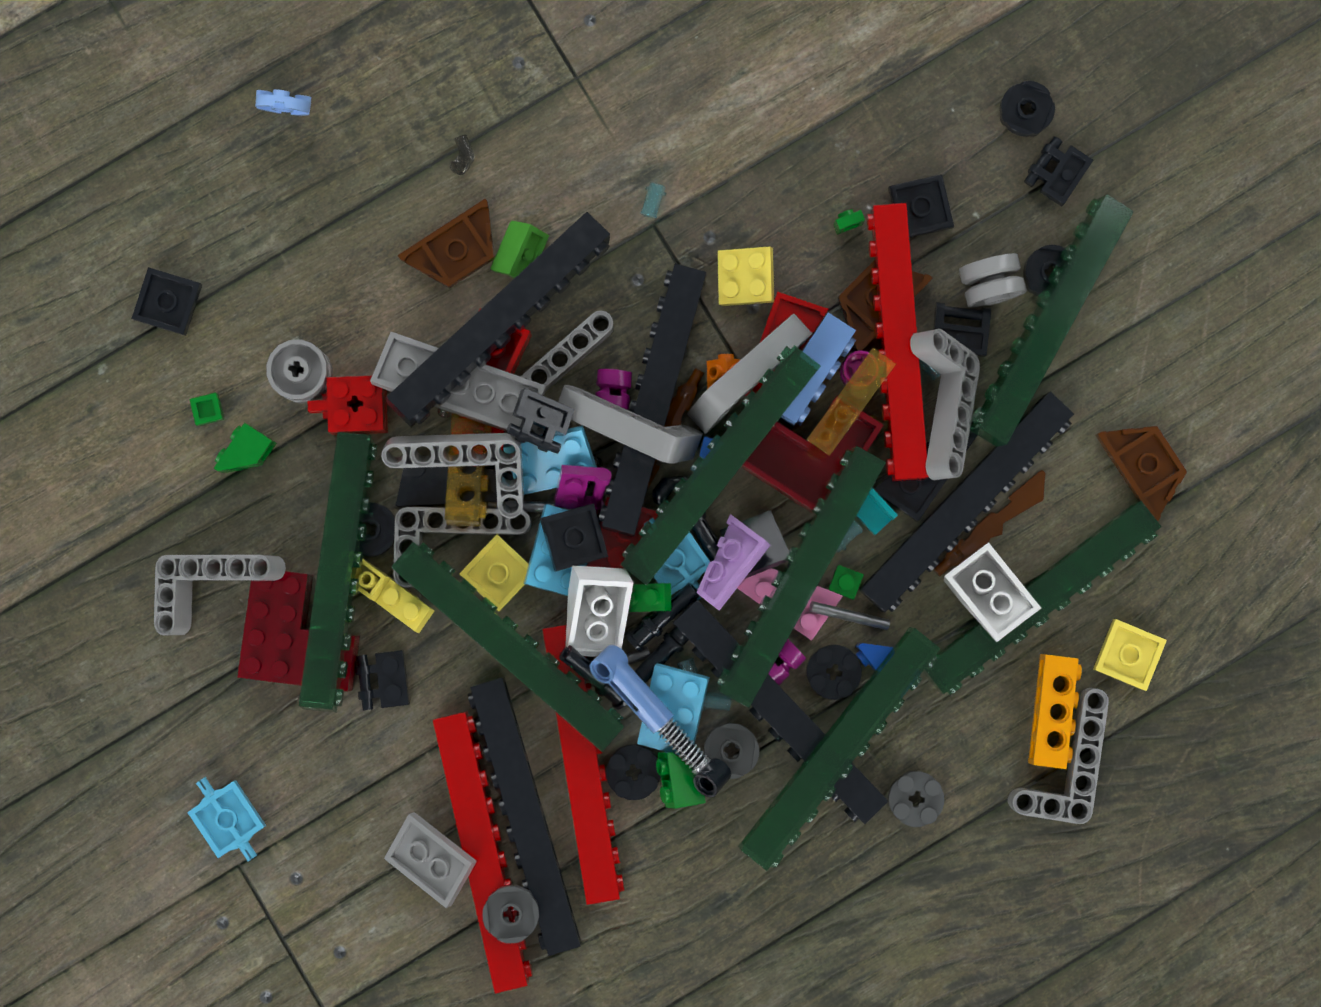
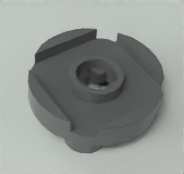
[704,723,759,779]
[888,771,944,827]
[483,885,540,943]

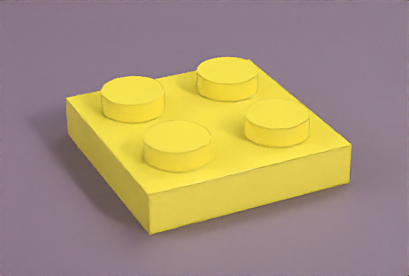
[718,247,774,306]
[460,534,529,612]
[1093,619,1167,691]

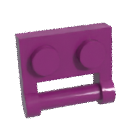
[554,465,612,514]

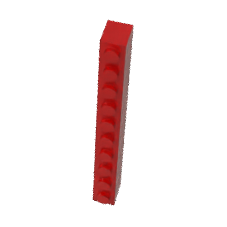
[867,203,929,481]
[542,625,625,905]
[433,711,533,994]

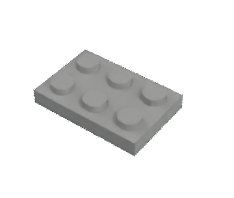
[384,812,477,908]

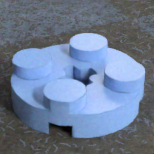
[255,90,311,116]

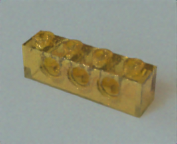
[445,413,492,527]

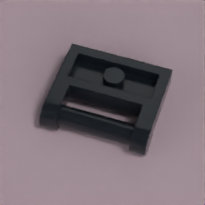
[933,302,991,357]

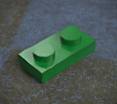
[628,583,671,612]

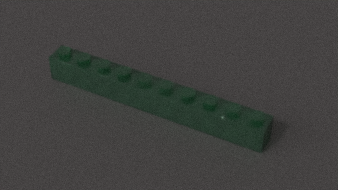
[970,194,1134,447]
[621,345,822,585]
[299,432,377,713]
[716,446,886,708]
[920,501,1162,695]
[391,542,625,752]
[738,627,941,871]

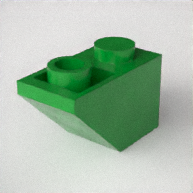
[214,423,277,473]
[656,752,706,809]

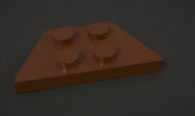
[398,199,495,288]
[838,260,933,351]
[1095,426,1187,523]

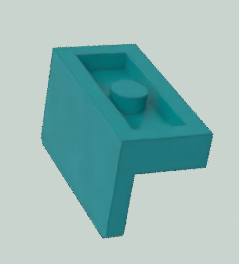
[838,475,898,535]

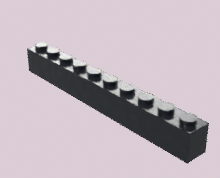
[386,212,610,428]
[598,263,706,537]
[859,391,1074,612]
[672,599,889,824]
[468,677,582,956]

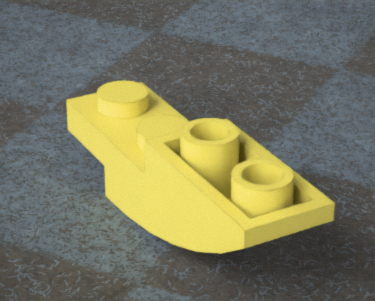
[331,548,435,633]

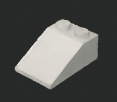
[944,542,1041,642]
[566,566,633,657]

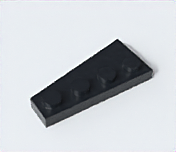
[874,425,980,522]
[395,466,514,507]

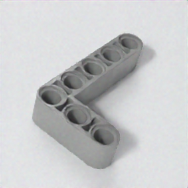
[520,310,614,435]
[687,314,813,434]
[910,329,980,480]
[558,385,703,463]
[381,433,524,518]
[393,507,532,587]
[154,555,286,635]
[1008,688,1109,824]

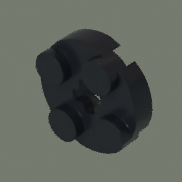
[999,81,1055,137]
[1023,245,1080,300]
[342,502,395,557]
[806,644,862,700]
[606,744,661,800]

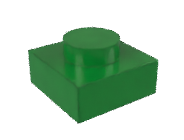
[833,209,865,235]
[189,392,225,426]
[828,565,864,600]

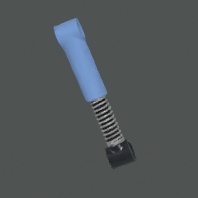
[590,645,731,798]

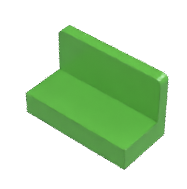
[491,221,549,279]

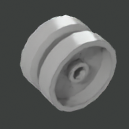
[959,253,1027,308]
[266,340,333,404]

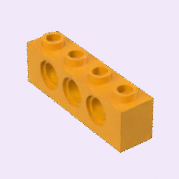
[1028,654,1082,769]

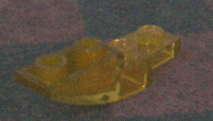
[807,348,896,456]

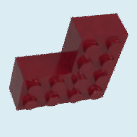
[730,395,884,519]
[237,571,360,692]

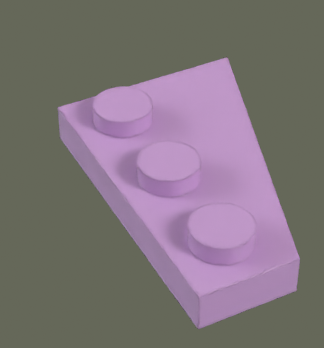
[697,514,770,610]

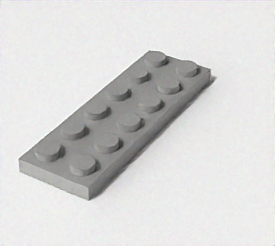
[370,332,546,432]

